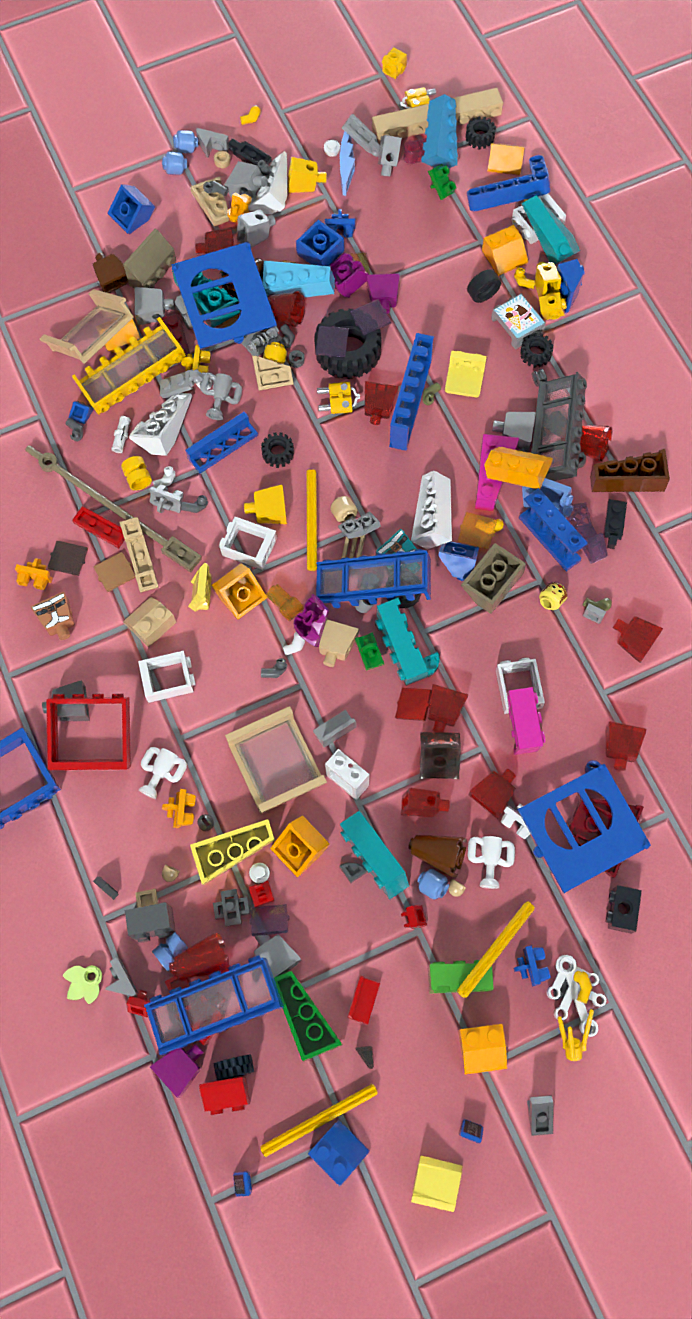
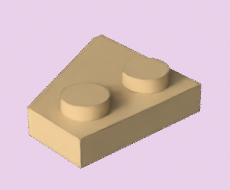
[252,356,293,390]

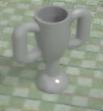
[200,372,242,420]

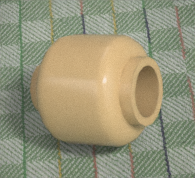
[331,496,357,523]

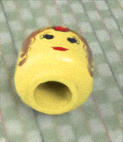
[539,582,568,610]

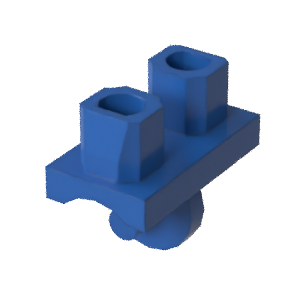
[325,209,355,238]
[514,946,551,987]

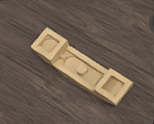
[120,517,159,593]

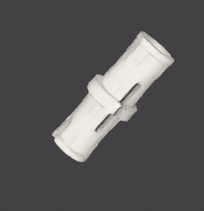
[111,416,131,453]

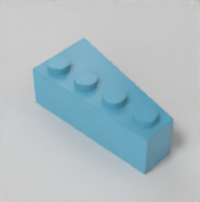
[263,260,335,302]

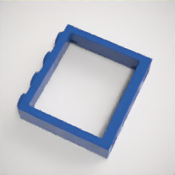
[0,727,61,829]

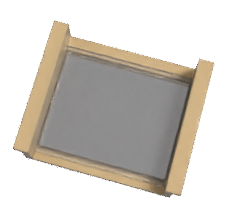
[39,289,134,364]
[225,706,327,814]

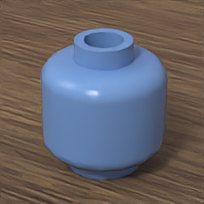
[173,130,198,153]
[162,152,187,175]
[418,869,449,900]

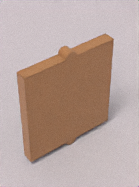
[93,552,136,592]

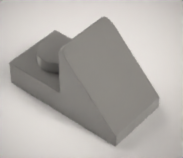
[196,128,229,158]
[105,957,138,997]

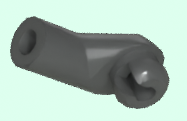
[203,181,229,196]
[181,495,208,513]
[261,658,287,678]

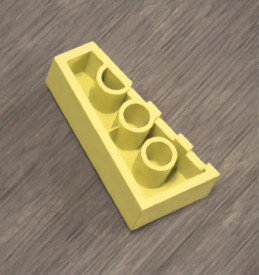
[190,819,275,885]

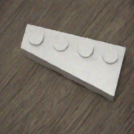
[411,471,452,550]

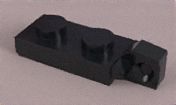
[228,138,272,169]
[603,499,627,549]

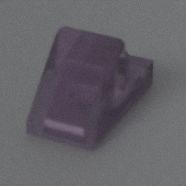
[576,523,608,564]

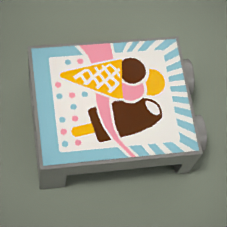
[491,294,546,349]

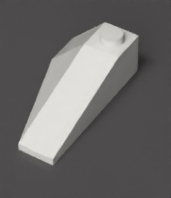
[248,151,287,215]
[129,393,192,456]

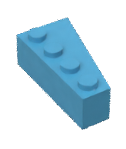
[421,94,458,169]

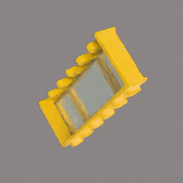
[72,317,186,415]

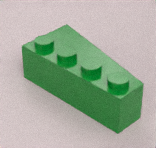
[274,971,343,1062]

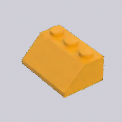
[484,447,553,489]

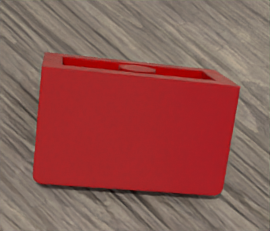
[348,975,380,1025]

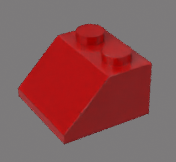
[199,1077,250,1115]

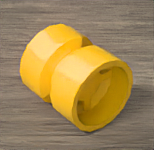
[121,456,152,491]

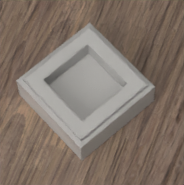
[583,603,606,624]

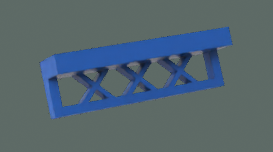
[185,412,258,474]

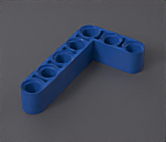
[467,155,551,211]

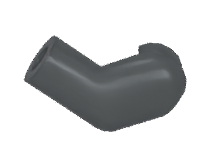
[258,160,271,176]
[280,324,295,348]
[66,418,83,441]

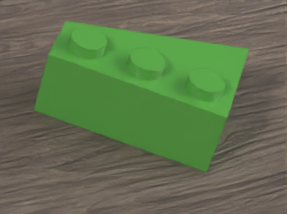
[428,960,494,994]

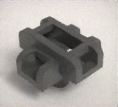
[213,889,250,927]

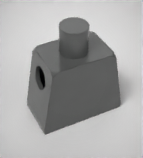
[42,680,90,721]

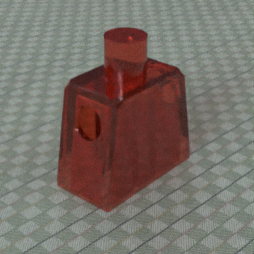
[195,228,234,254]
[365,381,399,425]
[613,616,663,663]
[428,684,468,734]
[605,721,647,771]
[469,769,516,819]
[401,788,450,817]

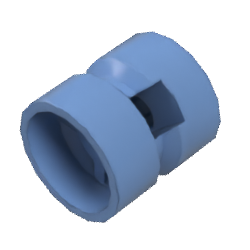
[152,932,192,972]

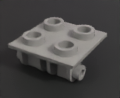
[241,326,283,357]

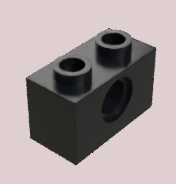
[605,885,642,934]

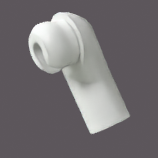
[283,632,305,656]

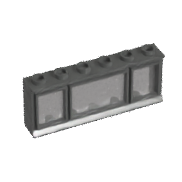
[531,372,587,481]

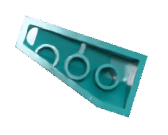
[521,195,581,265]

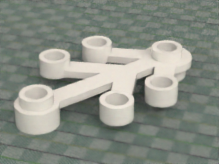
[546,955,606,1037]

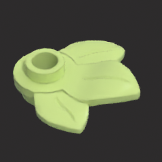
[63,966,102,1004]

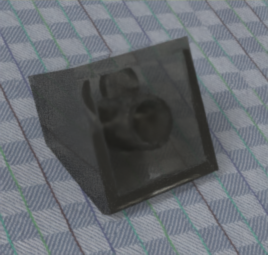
[419,732,461,779]

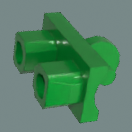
[428,164,457,200]
[355,632,384,671]

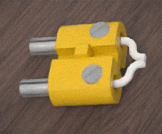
[400,87,436,109]
[317,382,360,414]

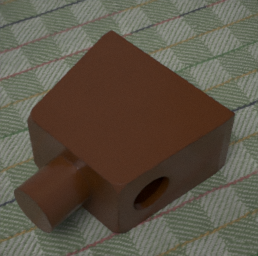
[93,253,129,293]

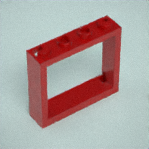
[46,693,131,770]

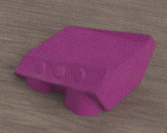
[328,253,369,298]
[294,594,329,647]

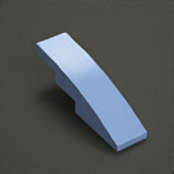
[340,131,355,196]

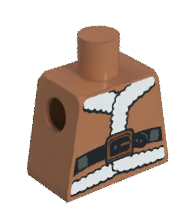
[30,592,75,640]

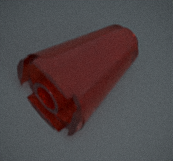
[267,291,305,327]
[559,425,613,462]
[169,933,230,978]

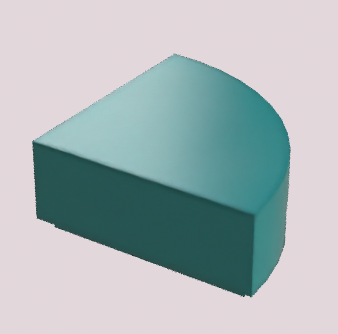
[423,652,440,678]

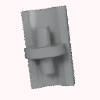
[149,484,183,513]

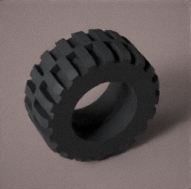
[314,308,382,379]

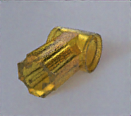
[266,584,304,621]

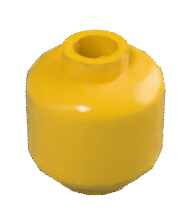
[263,342,287,364]

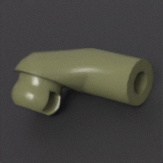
[583,597,612,611]

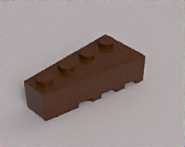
[590,449,670,492]

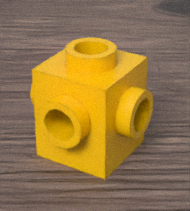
[382,47,407,79]
[539,292,567,321]

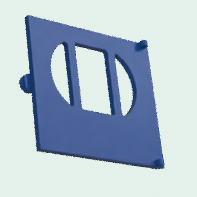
[171,242,277,349]
[517,764,651,893]

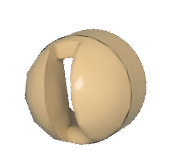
[162,865,180,882]
[448,879,466,897]

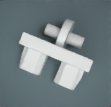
[501,804,530,839]

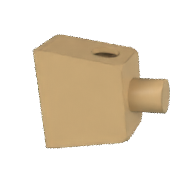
[319,620,359,667]

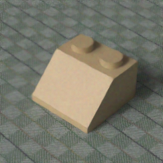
[123,597,176,648]

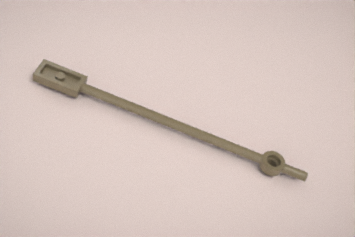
[25,445,202,573]

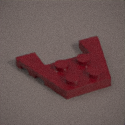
[568,798,644,878]

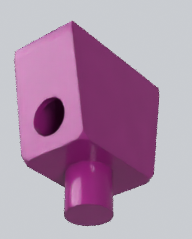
[367,273,400,315]
[150,1043,204,1098]

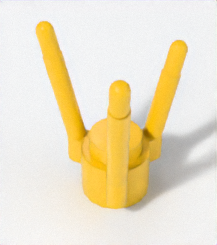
[557,1009,594,1061]

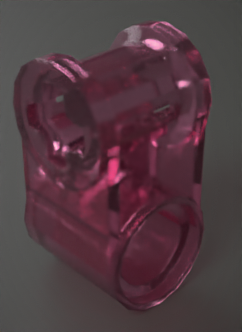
[403,138,427,164]

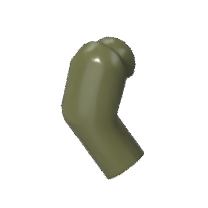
[422,382,441,405]

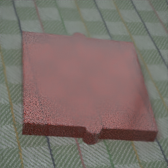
[395,688,432,721]

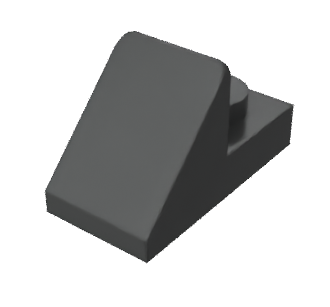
[527,1096,553,1136]

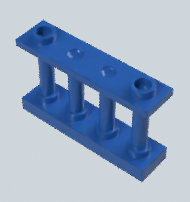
[519,488,588,572]

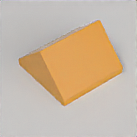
[488,143,524,175]

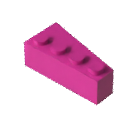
[475,434,519,511]

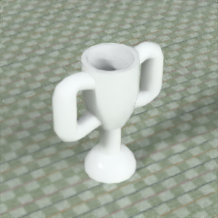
[139,747,187,799]
[467,836,515,889]

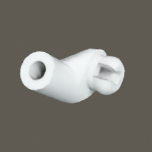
[153,466,175,488]

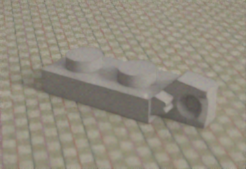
[342,114,380,157]
[160,370,204,398]

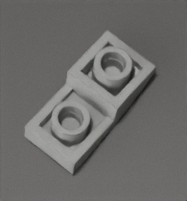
[338,511,381,539]

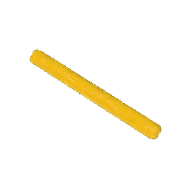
[306,469,317,571]
[457,901,535,998]
[260,1084,378,1157]

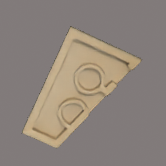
[191,176,229,226]

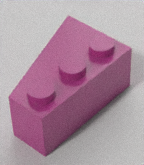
[507,687,545,755]

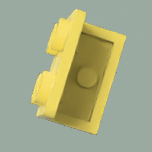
[445,351,487,398]

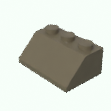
[123,229,176,289]
[461,543,526,614]

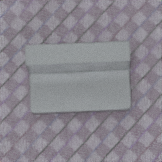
[313,710,356,748]

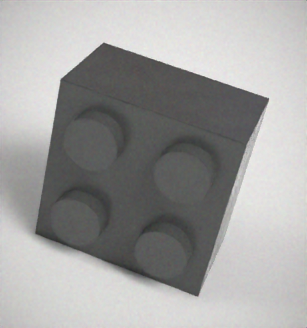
[125,902,176,943]

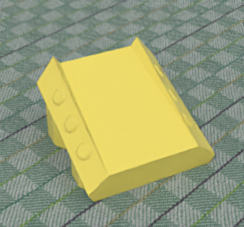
[188,563,212,612]
[411,1156,463,1212]

